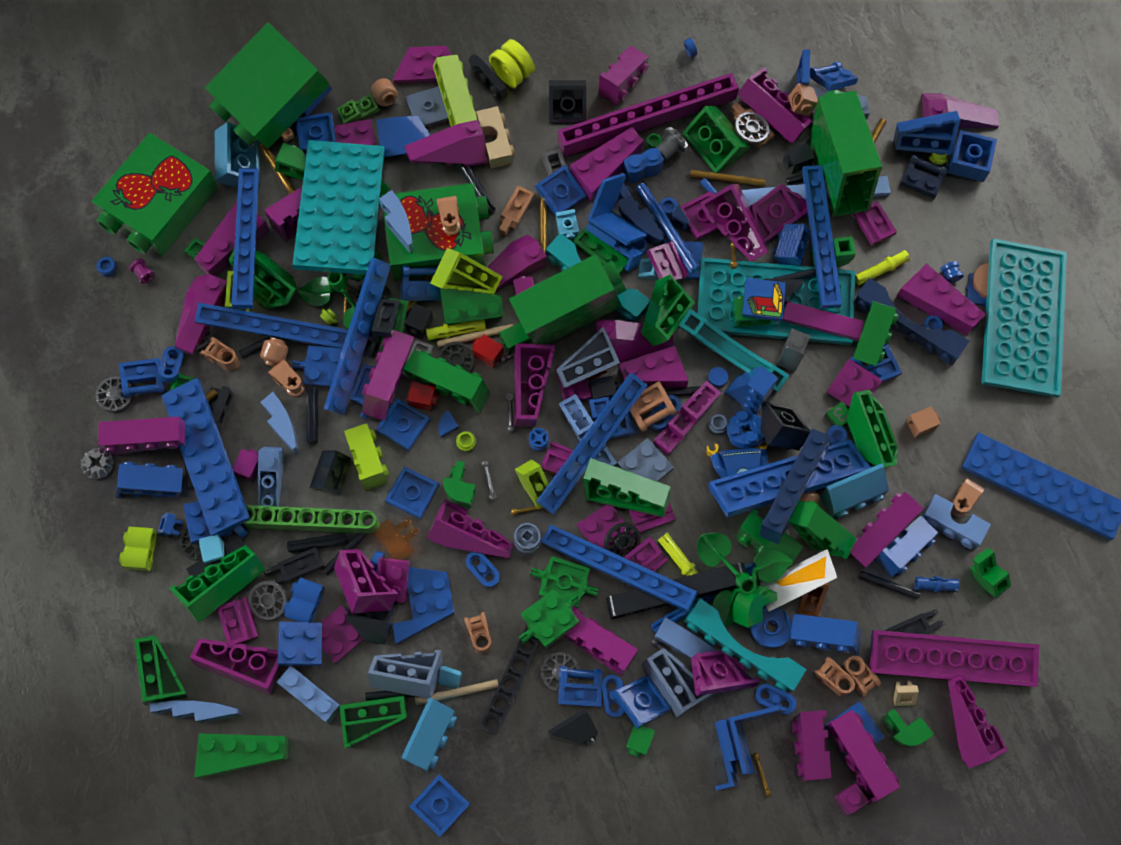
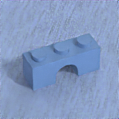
[922,494,991,549]
[277,666,340,724]

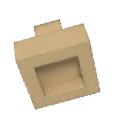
[893,681,919,706]

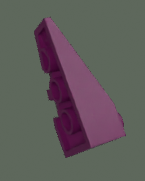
[487,234,547,293]
[175,274,227,355]
[596,320,674,364]
[427,498,514,558]

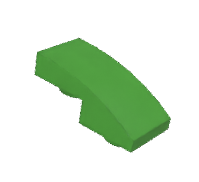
[336,93,381,124]

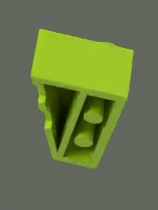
[430,248,503,294]
[344,423,390,491]

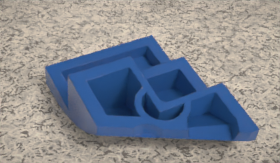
[376,116,431,158]

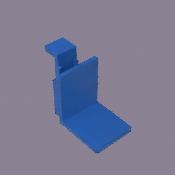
[586,173,648,271]
[715,706,787,791]

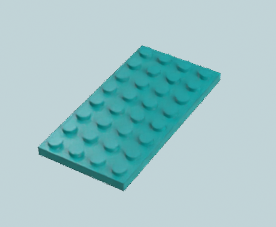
[292,140,384,275]
[982,238,1067,398]
[697,257,855,345]

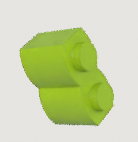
[119,526,157,572]

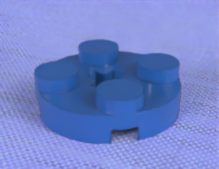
[727,411,765,449]
[750,606,792,649]

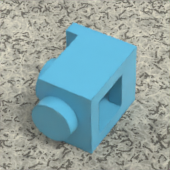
[556,209,579,241]

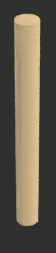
[437,323,513,349]
[415,679,498,706]

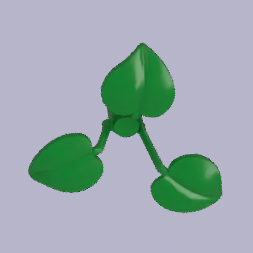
[297,250,382,330]
[697,533,793,627]

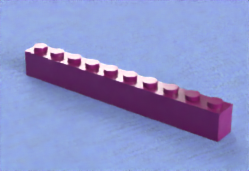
[558,73,739,157]

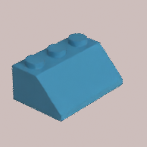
[215,122,260,187]
[820,463,889,519]
[401,697,457,772]

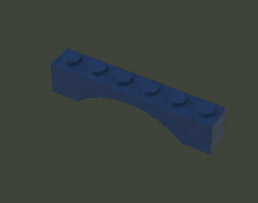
[854,278,969,366]
[760,428,831,545]

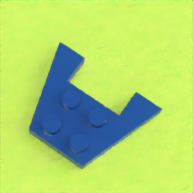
[392,567,454,645]

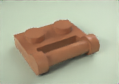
[630,381,677,432]

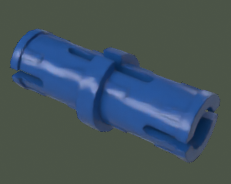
[915,576,959,592]

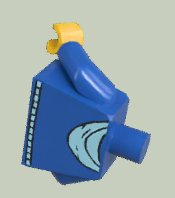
[707,441,768,478]

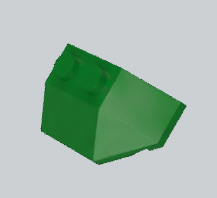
[229,249,297,308]
[847,390,898,468]

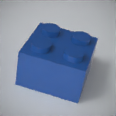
[947,130,997,182]

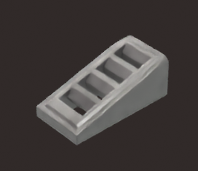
[541,148,566,176]

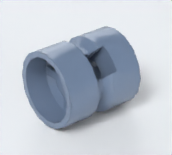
[514,523,541,555]

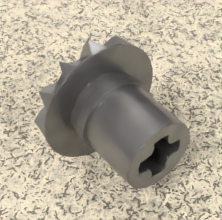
[656,127,688,161]

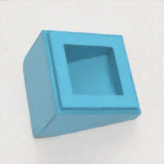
[638,258,659,280]
[199,534,224,564]
[438,666,463,689]

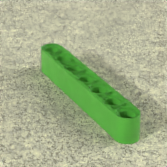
[242,505,380,534]

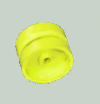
[489,39,535,88]

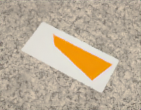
[760,549,837,611]

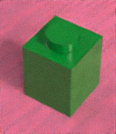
[500,322,530,355]
[625,725,655,758]

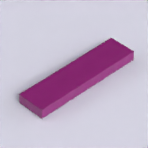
[782,301,863,341]

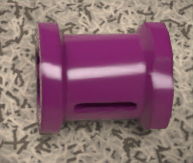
[129,258,155,284]

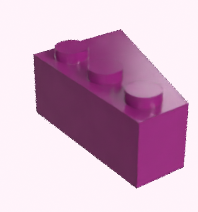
[598,45,649,106]
[618,346,689,389]
[334,549,398,614]
[791,710,831,782]

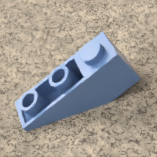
[258,447,284,507]

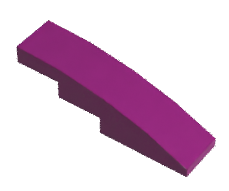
[653,381,721,455]

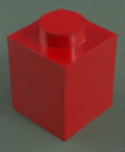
[472,334,504,368]
[407,382,439,411]

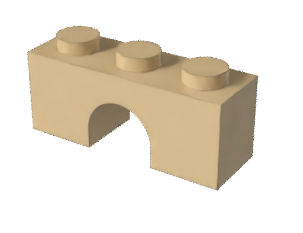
[476,106,515,169]

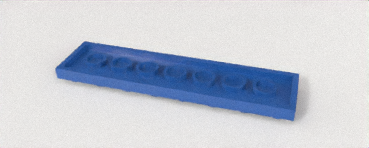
[162,378,251,536]
[962,432,1121,540]
[708,440,871,518]

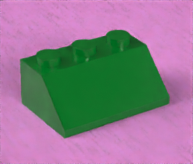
[682,106,750,173]

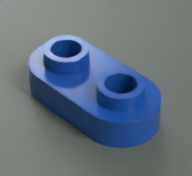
[158,346,183,383]
[649,395,681,431]
[466,552,500,588]
[602,675,625,718]
[755,684,796,715]

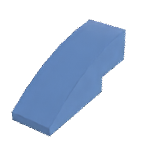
[379,190,413,253]
[261,392,299,455]
[654,617,717,660]

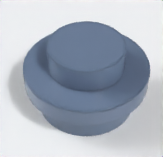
[708,414,728,434]

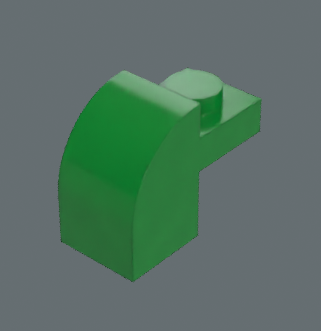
[810,236,856,268]
[443,460,476,509]
[970,548,1011,598]
[733,586,777,628]
[883,709,934,748]

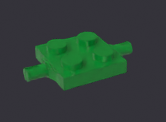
[530,556,599,608]
[518,589,581,648]

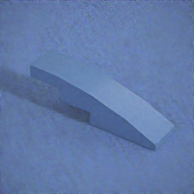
[559,394,617,467]
[150,701,242,723]

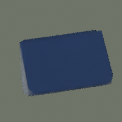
[670,205,690,232]

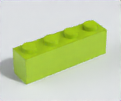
[433,55,479,127]

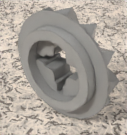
[81,448,114,479]

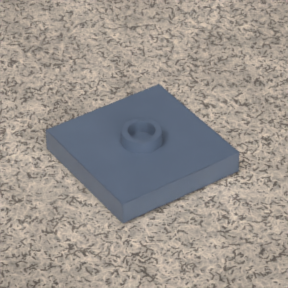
[405,86,449,128]

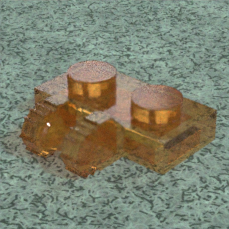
[374,518,419,560]

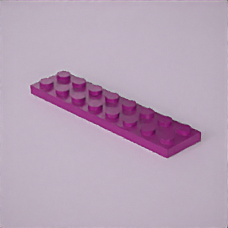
[870,630,1039,687]

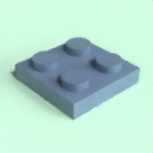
[617,438,674,482]

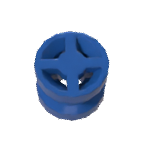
[940,261,964,283]
[529,428,549,452]

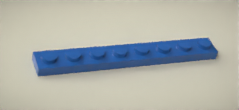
[802,165,842,309]
[232,169,259,309]
[324,258,391,415]
[194,303,348,348]
[536,373,648,514]
[541,524,697,612]

